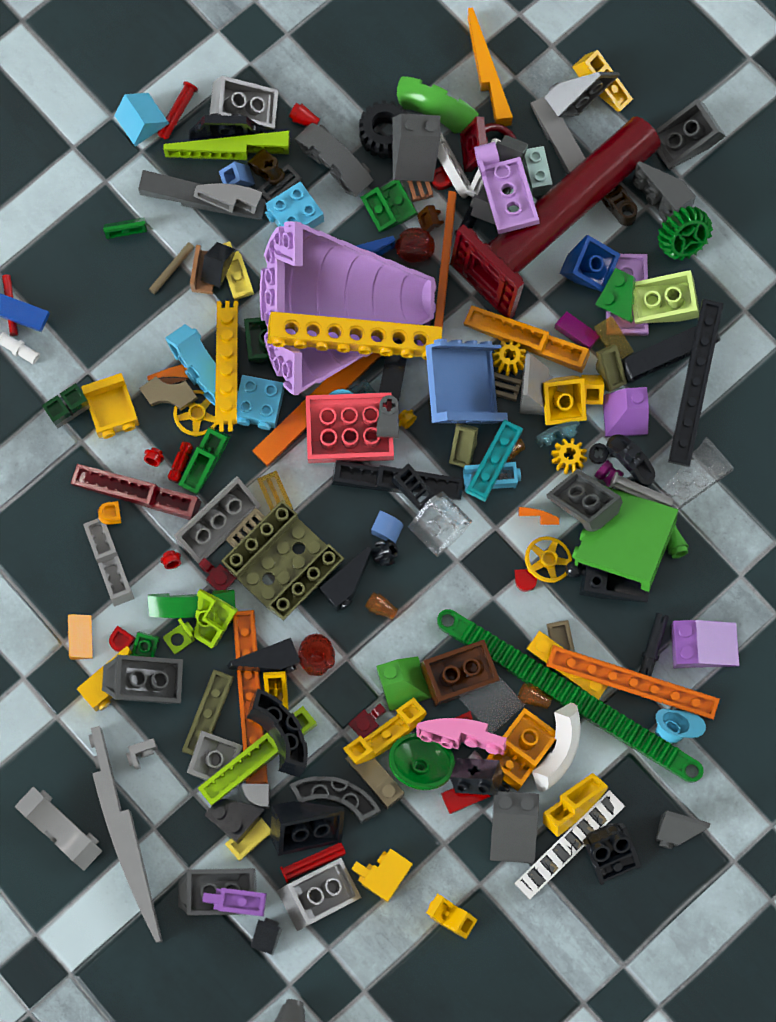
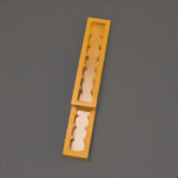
[467,8,513,126]
[463,305,590,373]

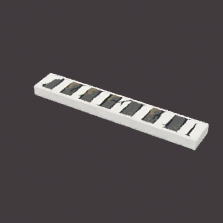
[514,790,625,900]

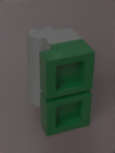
[41,383,90,429]

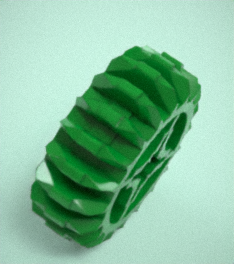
[657,205,713,261]

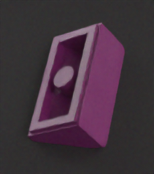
[554,312,601,351]

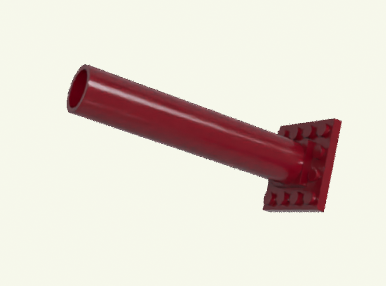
[450,116,661,319]

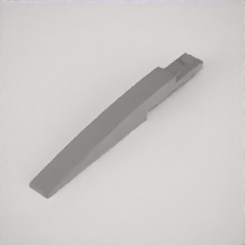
[89,726,163,943]

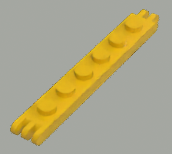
[215,300,239,432]

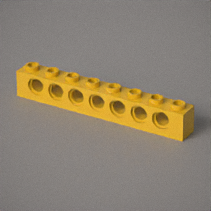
[267,312,442,360]

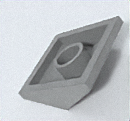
[187,731,243,781]

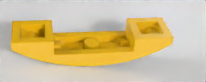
[343,697,427,765]

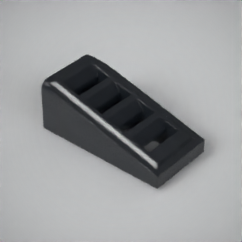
[391,463,436,512]

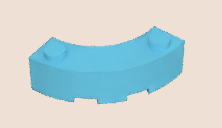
[165,324,216,406]

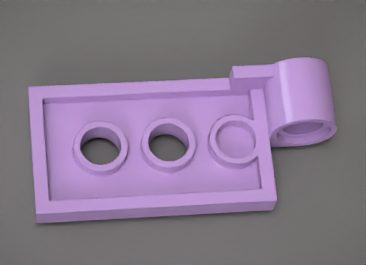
[474,142,539,234]

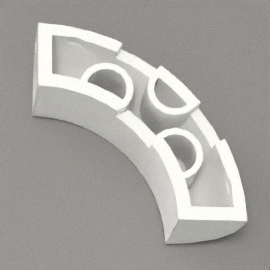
[532,703,580,792]

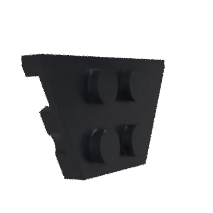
[189,113,268,140]

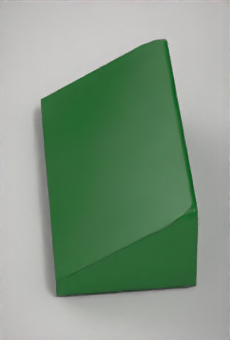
[103,217,147,239]

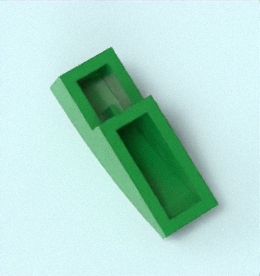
[178,427,231,495]

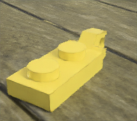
[224,242,254,300]

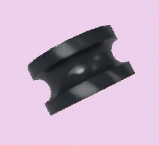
[589,443,609,464]

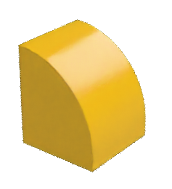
[581,375,604,405]

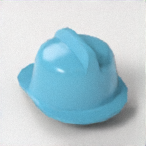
[655,709,706,743]

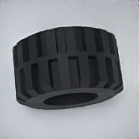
[359,100,408,158]

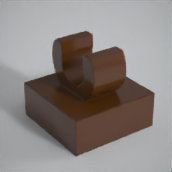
[417,205,444,233]

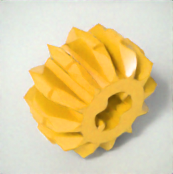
[492,339,526,376]
[551,438,587,475]

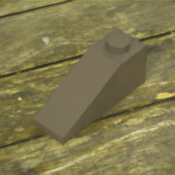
[345,756,404,810]

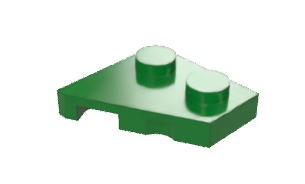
[595,268,635,323]

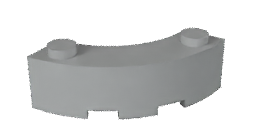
[14,787,102,871]

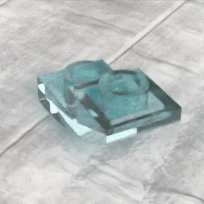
[535,421,580,447]

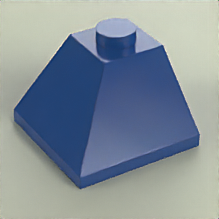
[559,235,621,292]

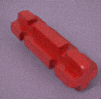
[168,441,193,483]

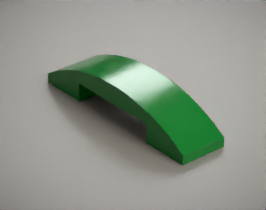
[147,590,236,618]

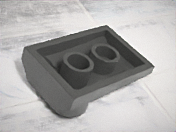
[546,469,623,531]
[102,655,183,705]
[178,868,256,916]

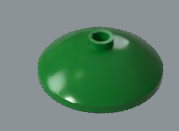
[389,733,455,790]

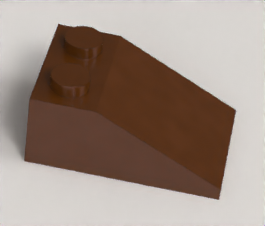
[420,640,500,706]

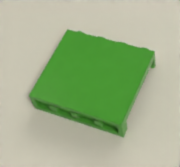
[572,486,678,592]

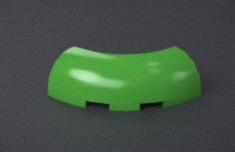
[397,77,479,134]

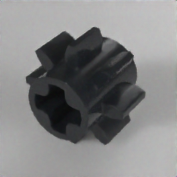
[372,539,398,567]

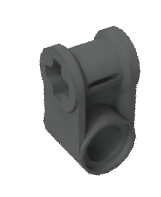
[377,395,399,438]

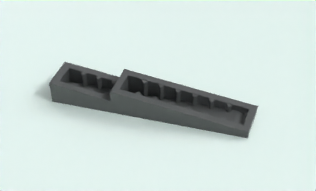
[138,170,267,221]

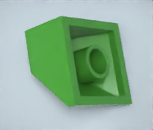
[376,656,431,711]

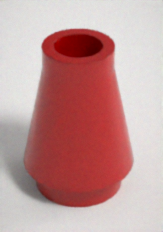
[289,103,320,126]

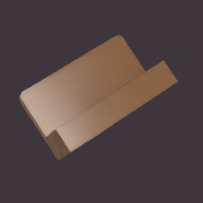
[190,245,214,295]

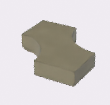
[139,376,198,411]

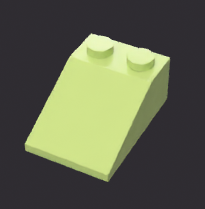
[632,270,699,324]

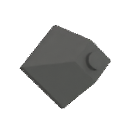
[655,811,710,849]

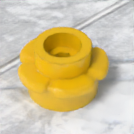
[398,409,417,429]

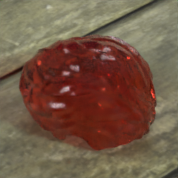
[395,228,435,263]
[299,633,335,676]

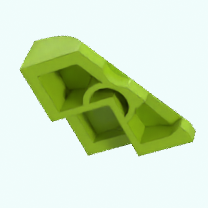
[194,589,238,649]

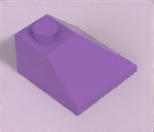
[603,387,649,437]

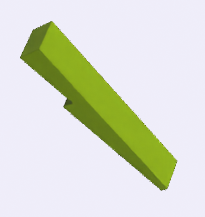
[163,131,290,160]
[198,706,318,806]

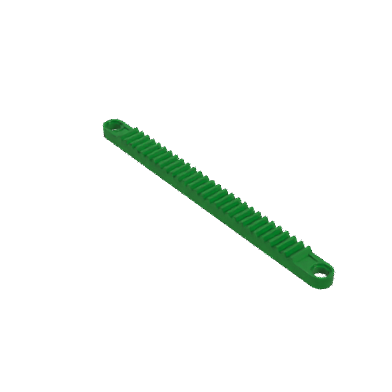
[437,609,704,783]

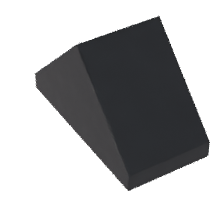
[201,242,236,288]

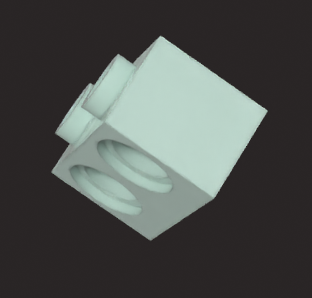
[523,146,553,197]

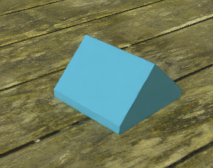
[114,93,169,146]

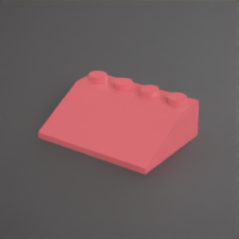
[306,392,394,463]

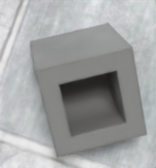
[242,784,270,809]

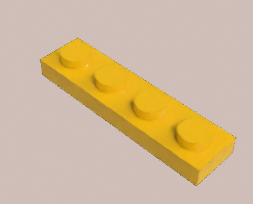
[526,631,608,700]

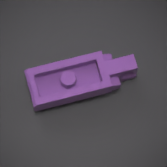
[202,888,267,917]

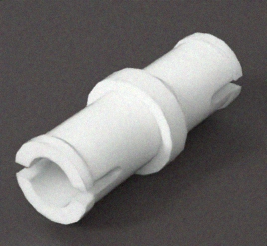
[0,332,40,364]

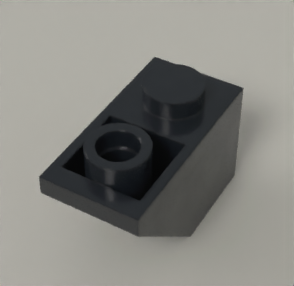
[250,917,282,955]

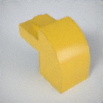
[426,894,477,939]

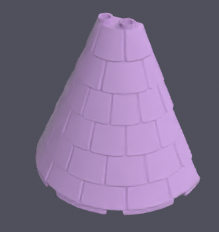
[260,221,437,395]

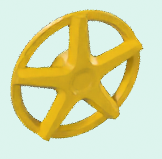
[173,390,217,437]
[525,536,572,583]

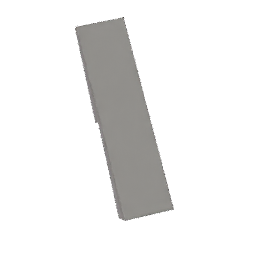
[530,96,586,174]
[83,518,135,607]

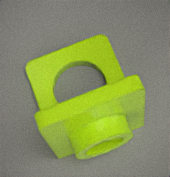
[163,618,195,654]

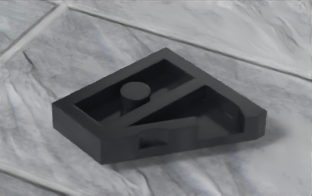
[204,798,266,844]

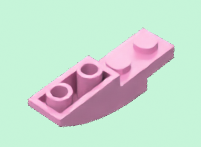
[416,718,506,755]

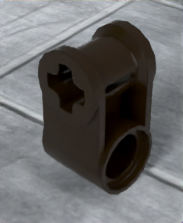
[247,149,285,185]
[602,184,638,226]

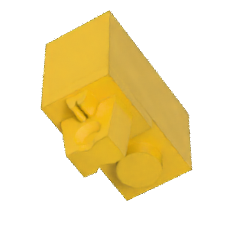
[351,848,413,903]

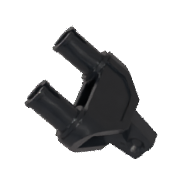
[606,434,655,487]

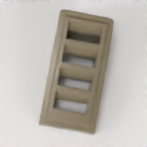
[226,508,265,548]

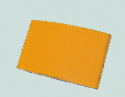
[486,708,556,791]

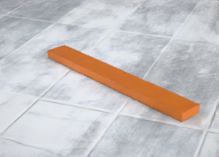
[434,191,457,329]
[252,353,381,467]
[233,610,268,784]
[546,645,720,720]

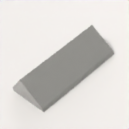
[174,476,261,564]

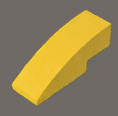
[543,773,608,837]

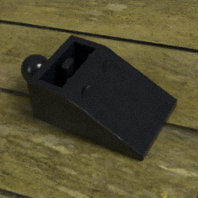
[565,561,649,603]

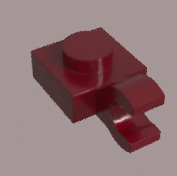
[199,558,236,590]
[348,703,386,739]

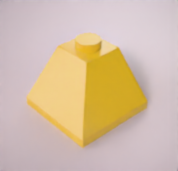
[543,375,587,425]

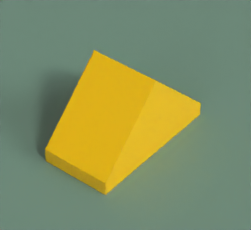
[263,671,288,710]

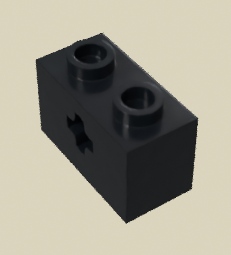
[450,758,504,795]

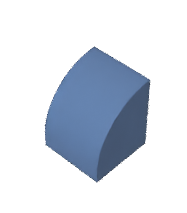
[219,162,255,187]
[371,511,404,544]

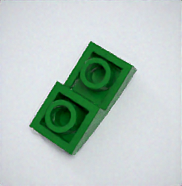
[130,631,160,657]

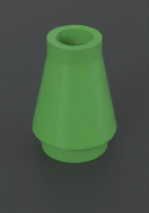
[667,525,689,558]

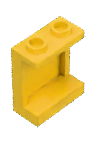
[81,373,140,439]

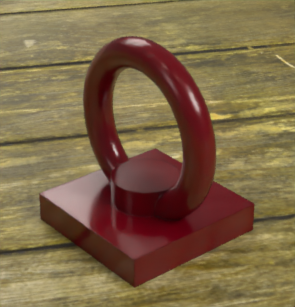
[460,116,517,172]

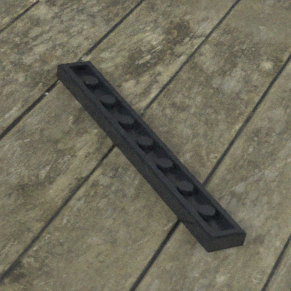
[668,299,724,467]

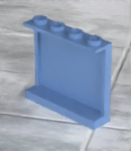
[425,339,508,424]

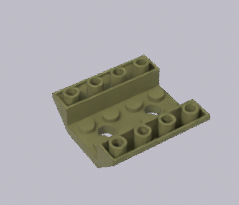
[221,500,344,621]

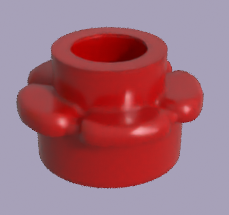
[144,448,164,467]
[160,550,181,569]

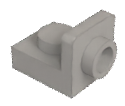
[126,738,158,770]

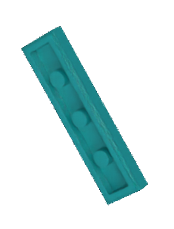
[466,419,523,502]

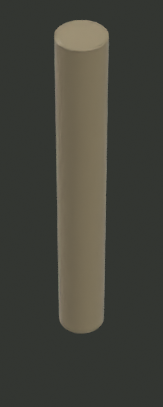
[149,242,195,294]

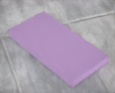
[606,254,649,336]

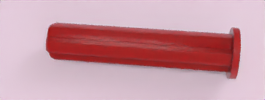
[158,81,198,140]
[280,843,346,883]

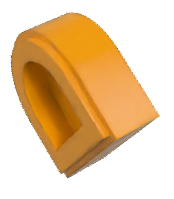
[98,501,121,525]

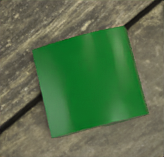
[360,180,418,233]

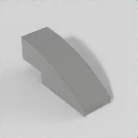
[194,183,263,214]

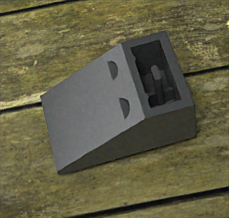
[633,161,696,222]

